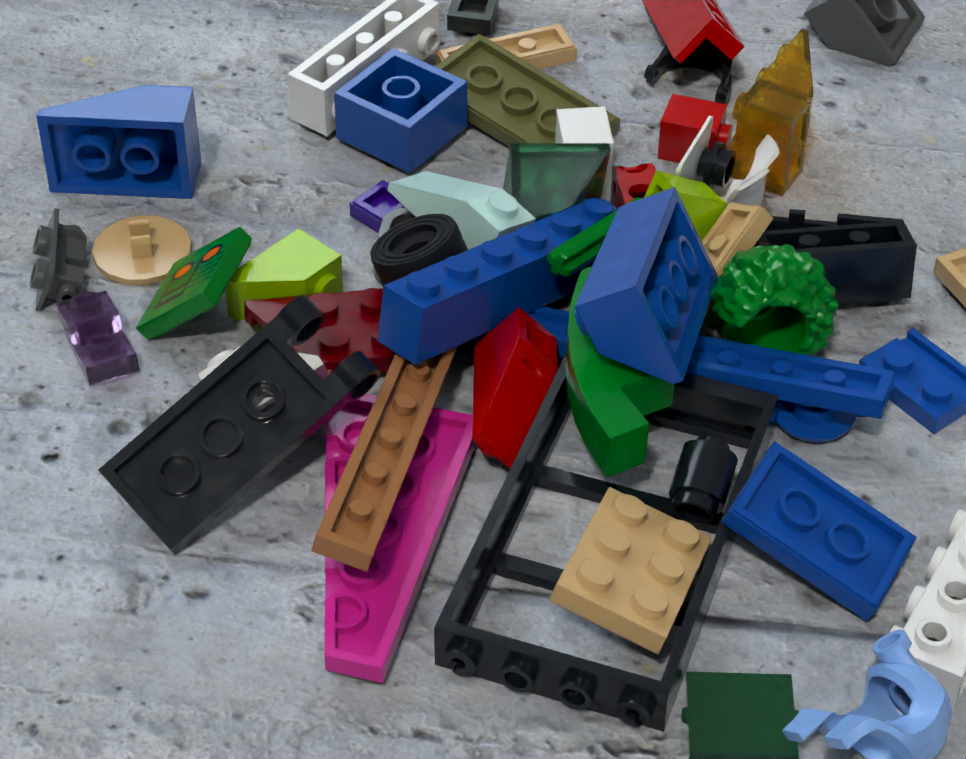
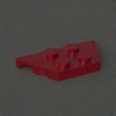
[244,288,396,373]

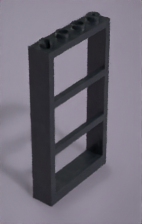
[434,354,779,732]

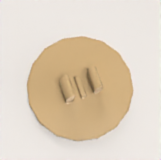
[92,215,192,285]

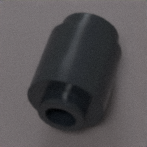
[669,436,738,524]

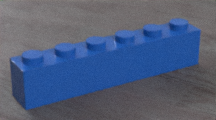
[377,198,616,365]

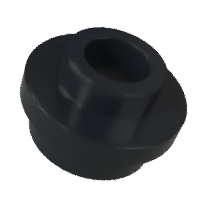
[697,141,736,190]

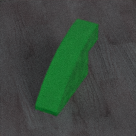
[565,267,675,478]

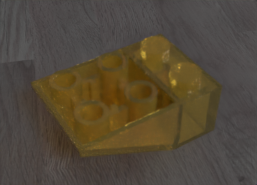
[729,29,813,197]

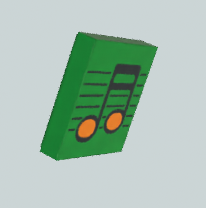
[136,226,252,340]

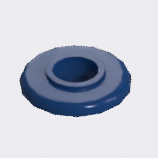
[775,400,856,443]

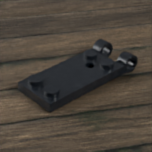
[98,295,381,555]

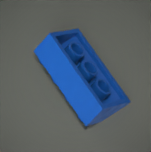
[574,187,718,384]

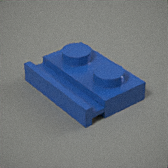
[859,328,966,434]

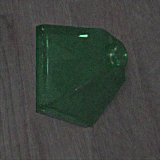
[503,143,611,222]

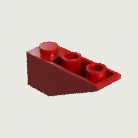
[472,307,558,468]

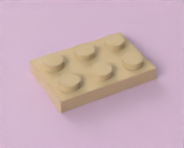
[549,487,712,654]

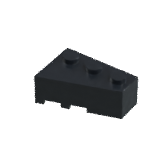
[754,209,917,305]

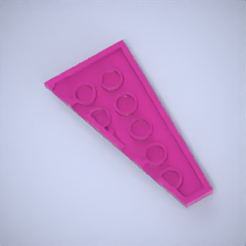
[324,394,476,683]

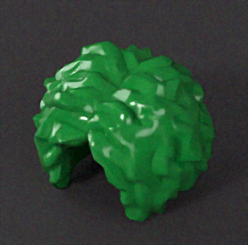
[710,244,839,356]

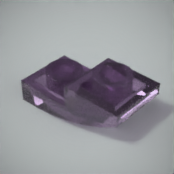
[56,291,140,386]

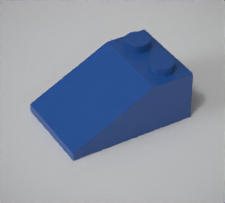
[36,85,202,199]

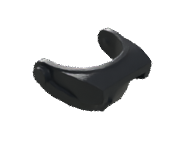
[644,38,733,104]

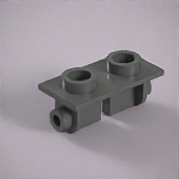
[29,208,87,311]

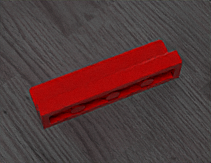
[642,0,745,63]

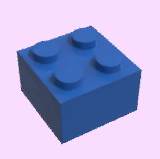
[334,48,467,174]

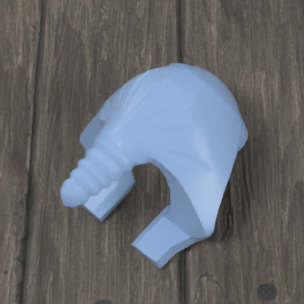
[782,630,952,759]

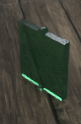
[681,671,799,759]

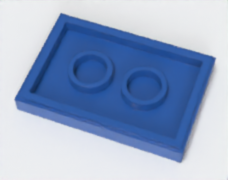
[721,441,917,621]

